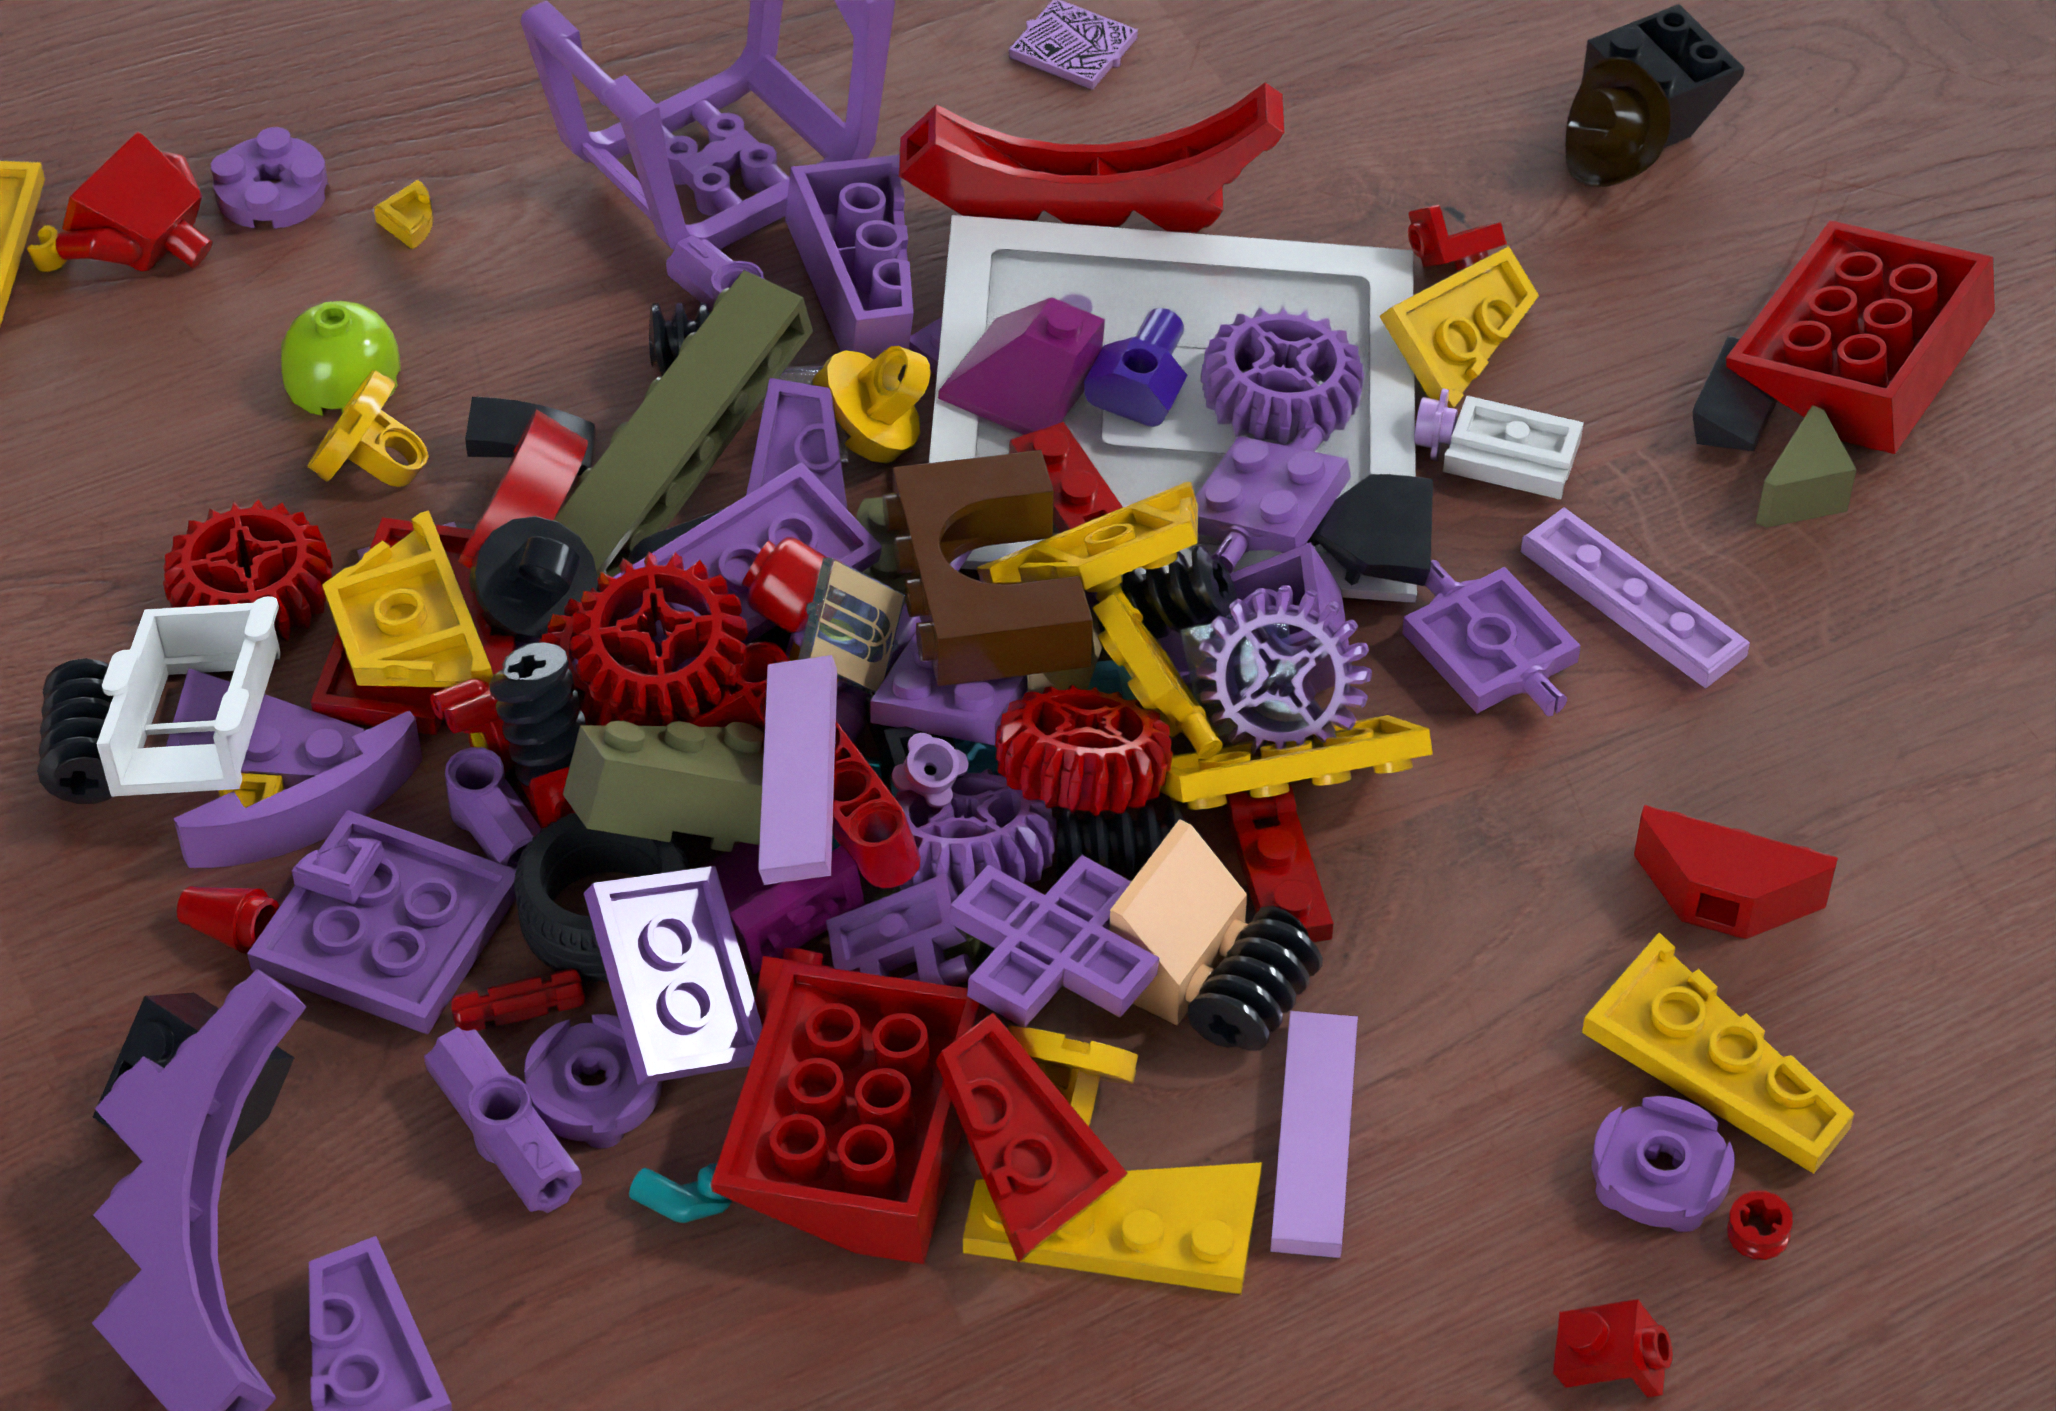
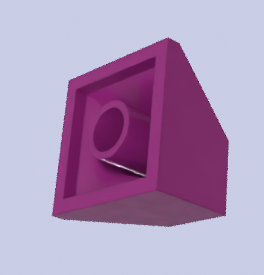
[938,297,1105,435]

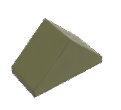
[1756,405,1856,528]

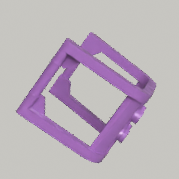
[520,0,895,250]

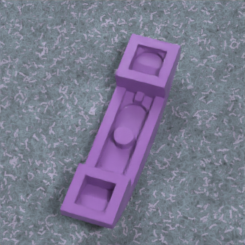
[174,710,423,868]

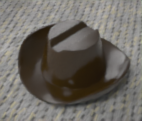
[1565,57,1671,187]

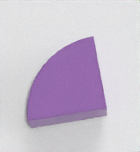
[292,838,384,904]

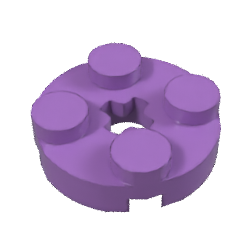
[211,127,328,228]
[524,1014,662,1148]
[1592,1096,1735,1232]

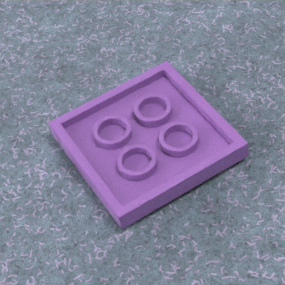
[247,810,516,1035]

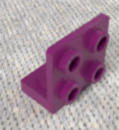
[700,842,865,974]

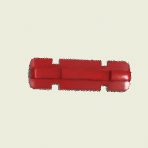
[451,968,585,1031]

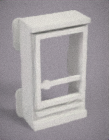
[97,597,281,797]

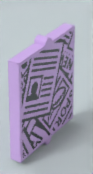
[1009,0,1138,90]

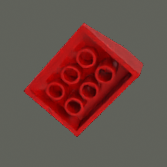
[1726,220,1995,454]
[711,961,986,1264]

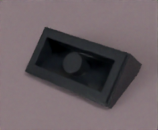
[1692,336,1778,451]

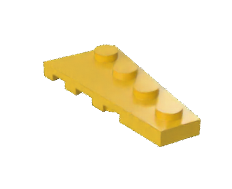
[1582,933,1854,1174]
[963,1162,1262,1295]

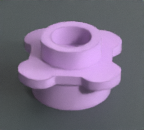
[1414,388,1458,461]
[891,733,968,808]

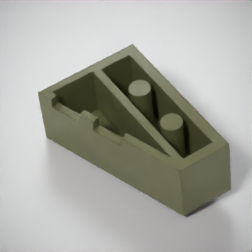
[563,721,765,852]

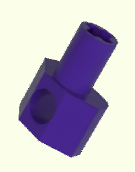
[1084,308,1188,427]

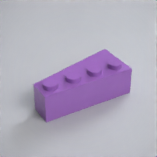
[785,155,914,366]

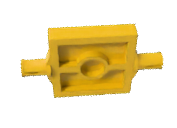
[1092,584,1223,759]

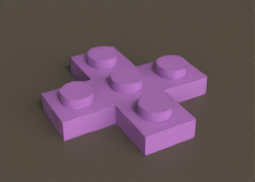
[949,855,1159,1027]

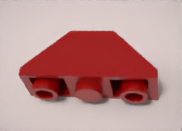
[1634,805,1838,939]

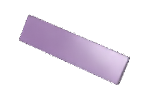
[1520,507,1750,689]
[758,655,837,885]
[1270,1011,1358,1258]

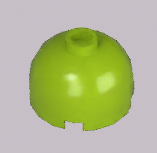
[281,300,401,416]

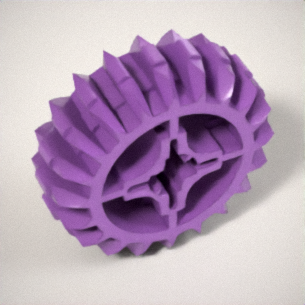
[1201,306,1364,445]
[1196,585,1372,756]
[896,768,1057,895]

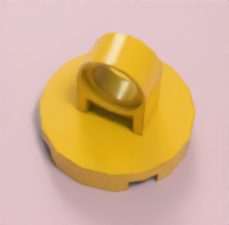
[812,346,931,463]
[307,370,428,487]
[1007,1026,1138,1126]

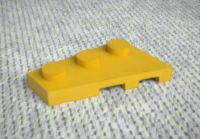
[1379,246,1539,408]

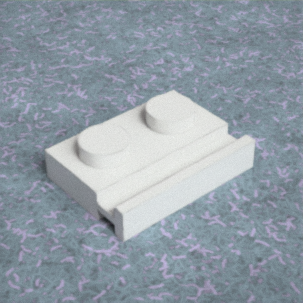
[1443,396,1584,499]

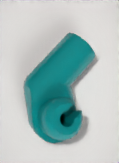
[629,1163,733,1223]

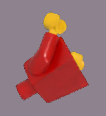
[27,131,213,272]

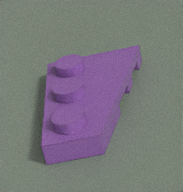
[746,378,848,510]
[166,668,364,790]

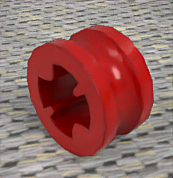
[1727,1190,1793,1260]

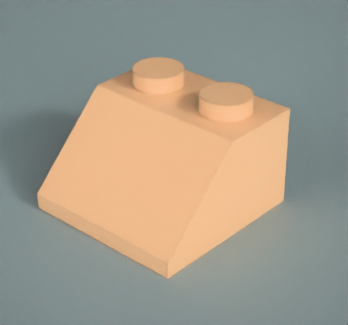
[1110,819,1249,1025]

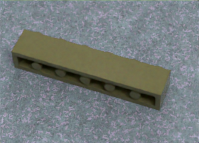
[554,270,813,593]

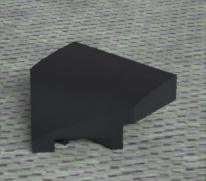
[1307,474,1433,586]

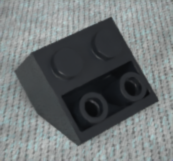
[1582,4,1745,147]
[93,992,295,1159]

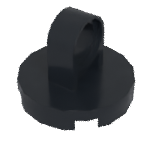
[469,516,598,643]

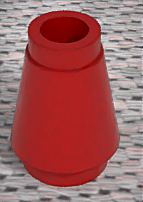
[177,886,280,954]

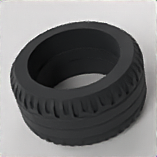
[514,813,689,982]

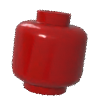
[742,537,843,634]

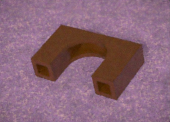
[883,450,1093,686]

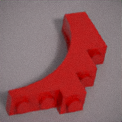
[899,82,1285,234]

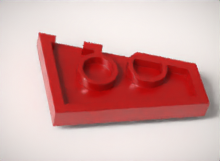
[935,1012,1128,1263]

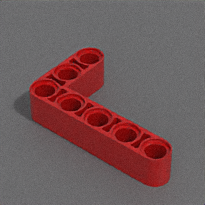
[620,642,921,888]

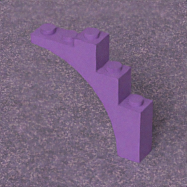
[92,969,306,1411]

